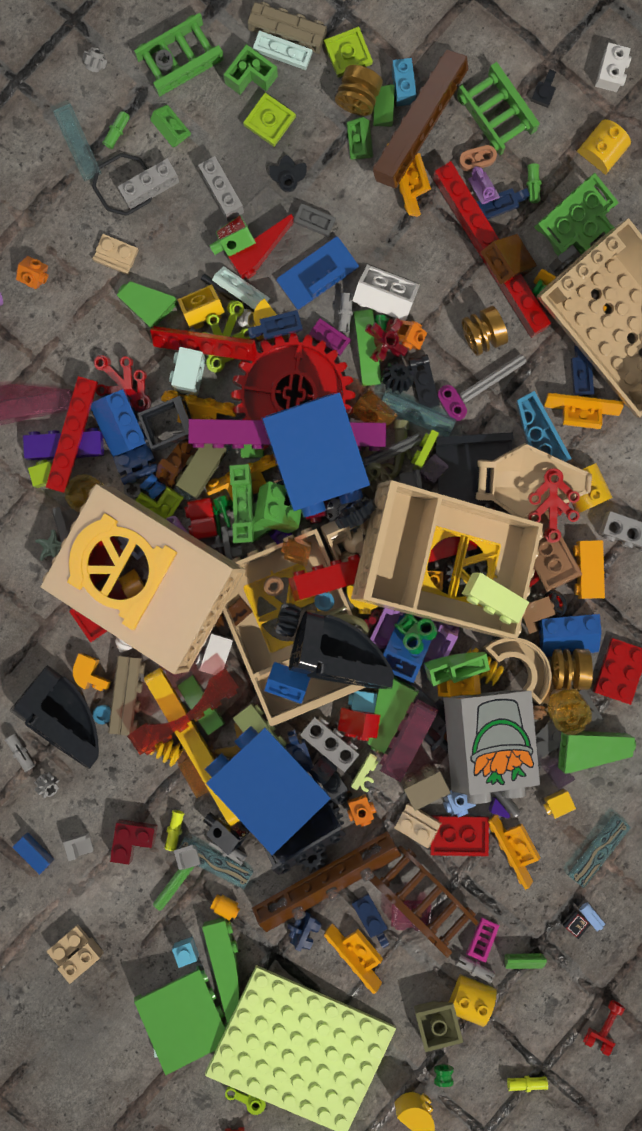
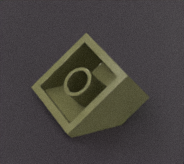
[414,1001,463,1052]

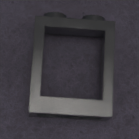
[138,396,193,451]

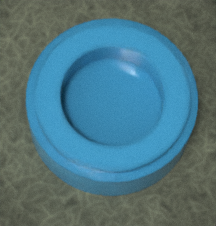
[314,592,334,611]
[93,705,111,724]

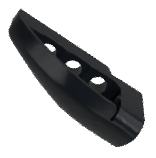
[289,611,394,689]
[10,665,99,769]

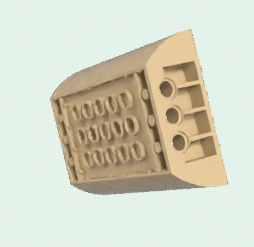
[537,218,642,418]

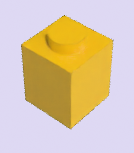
[543,789,576,819]

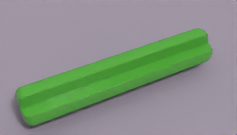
[153,866,195,911]

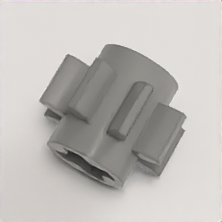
[82,47,107,72]
[34,772,59,798]

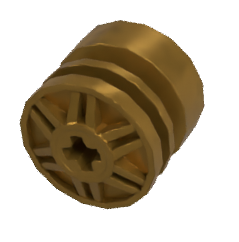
[335,65,383,116]
[461,306,508,356]
[551,649,593,690]

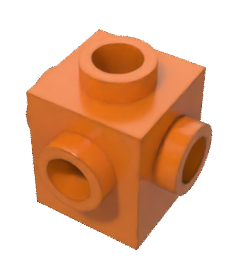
[16,256,48,289]
[397,320,427,351]
[347,794,376,827]

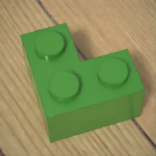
[224,44,278,95]
[254,481,301,533]

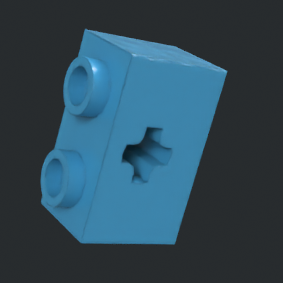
[391,58,416,107]

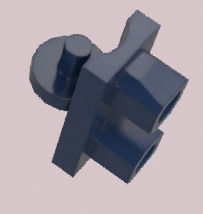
[287,911,321,952]

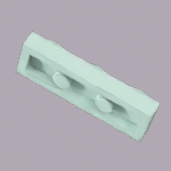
[253,31,313,70]
[212,266,270,310]

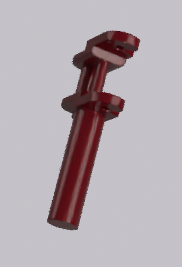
[364,610,381,630]

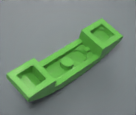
[353,309,381,387]
[229,464,254,543]

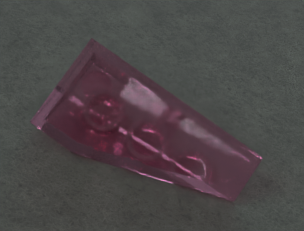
[0,384,72,425]

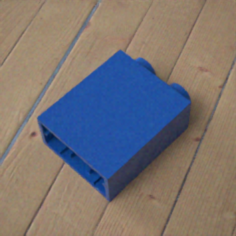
[261,392,370,517]
[205,726,331,855]

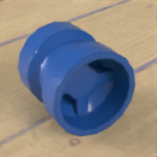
[139,474,166,500]

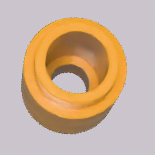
[210,894,240,921]

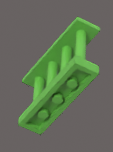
[134,13,224,97]
[457,62,540,156]

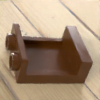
[481,234,537,285]

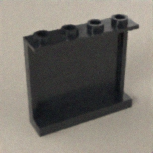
[435,432,514,508]
[263,772,346,875]

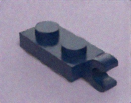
[477,188,530,220]
[248,310,303,340]
[571,346,594,396]
[286,729,314,772]
[352,893,390,948]

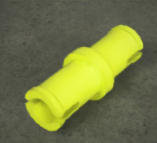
[164,810,185,851]
[507,1075,548,1092]

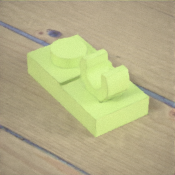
[351,751,378,792]

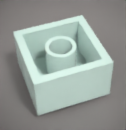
[169,347,206,396]

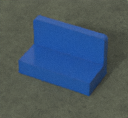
[264,662,310,704]
[12,832,55,875]

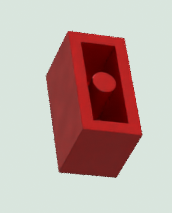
[338,707,381,741]

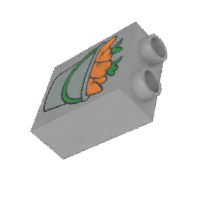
[443,690,540,804]

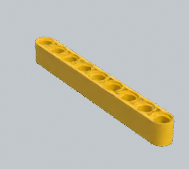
[144,667,240,826]

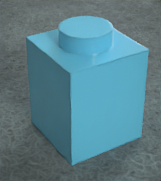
[348,690,377,713]
[172,936,199,968]

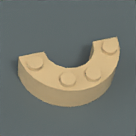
[483,638,552,704]

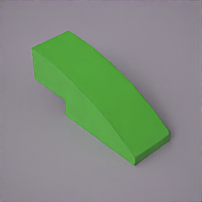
[424,652,490,686]
[177,675,225,735]

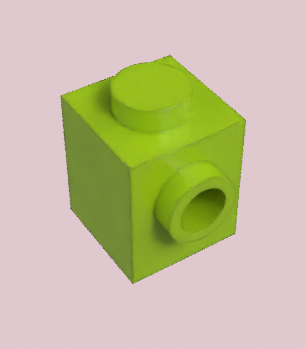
[28,460,52,488]

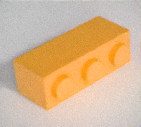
[573,540,605,599]

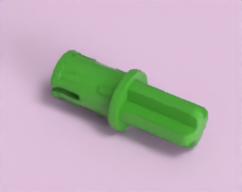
[102,111,130,149]
[526,163,542,204]

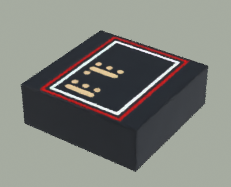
[563,911,591,939]

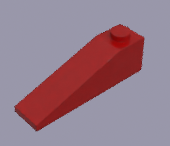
[228,214,294,279]

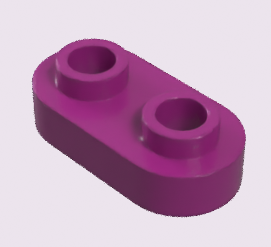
[437,385,467,421]

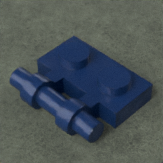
[113,443,158,485]

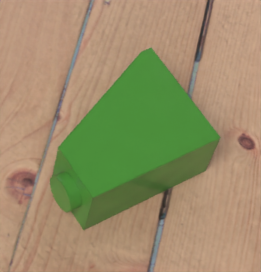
[117,281,178,329]

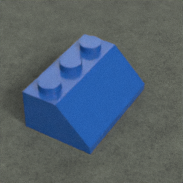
[91,389,146,457]
[538,614,602,657]

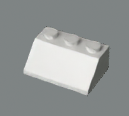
[352,265,420,321]

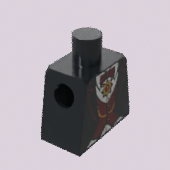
[203,812,250,856]

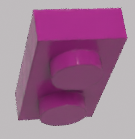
[309,318,351,356]

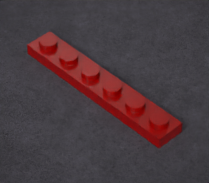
[150,326,258,361]
[46,376,98,493]

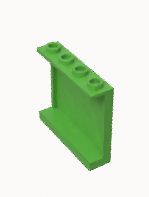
[134,966,228,1076]

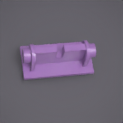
[468,166,500,204]

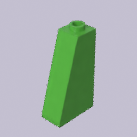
[368,676,420,754]
[558,730,636,773]

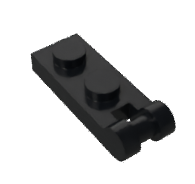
[408,354,440,410]

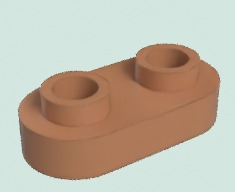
[459,145,497,172]

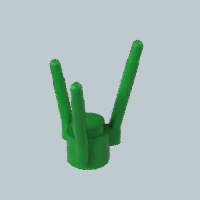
[212,495,233,539]

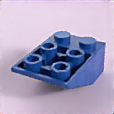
[383,614,431,683]

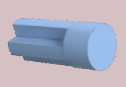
[579,902,606,931]

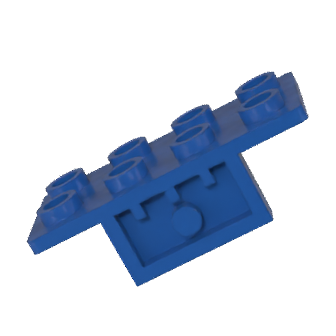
[276,237,359,310]

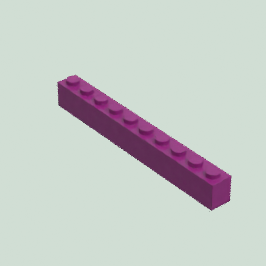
[188,419,386,451]

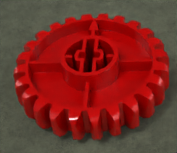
[231,332,355,450]

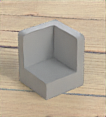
[63,832,94,861]
[174,845,201,870]

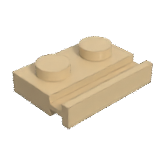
[92,234,139,275]
[395,803,442,848]

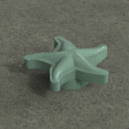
[35,529,62,561]

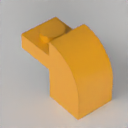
[118,569,145,599]
[73,653,112,691]
[437,675,481,697]

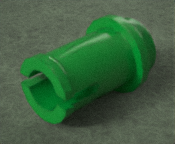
[374,315,389,331]

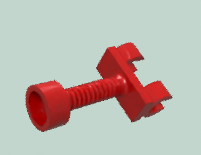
[583,1000,625,1056]

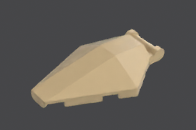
[476,443,592,519]

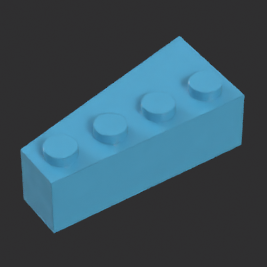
[516,391,572,462]

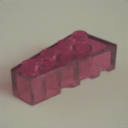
[379,699,439,782]

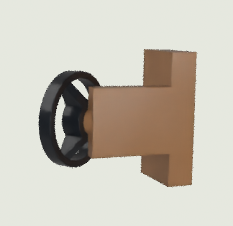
[523,590,567,634]

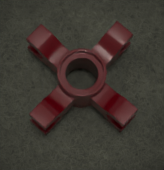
[365,318,408,362]

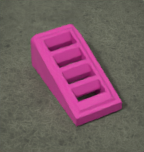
[466,917,500,963]

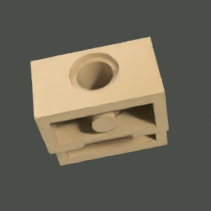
[46,924,104,984]

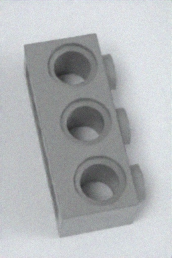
[198,156,244,222]
[118,158,179,209]
[599,511,642,552]
[300,716,359,772]

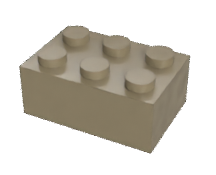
[400,763,450,811]

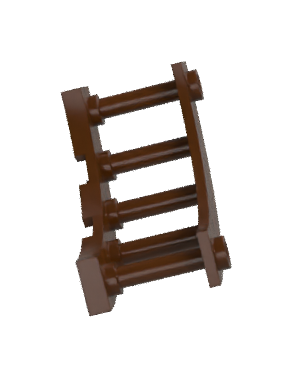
[368,845,479,958]

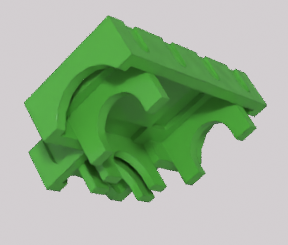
[534,173,619,256]

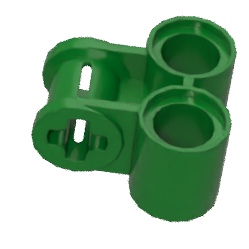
[394,613,437,655]

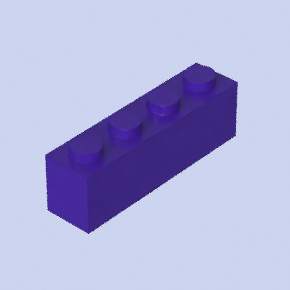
[23,428,104,461]

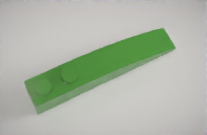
[202,917,240,1024]

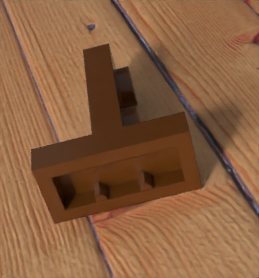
[156,439,198,489]

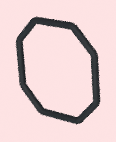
[92,153,152,216]

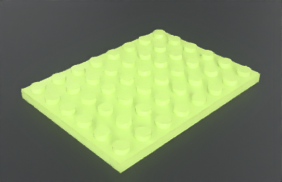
[205,965,396,1131]

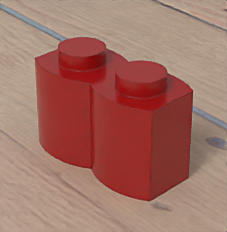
[185,498,218,540]

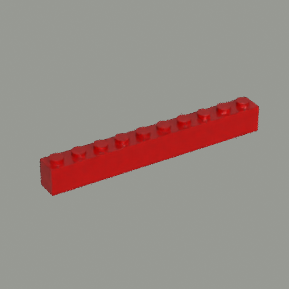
[433,161,551,338]
[288,536,478,601]

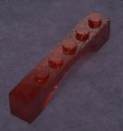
[127,668,239,755]

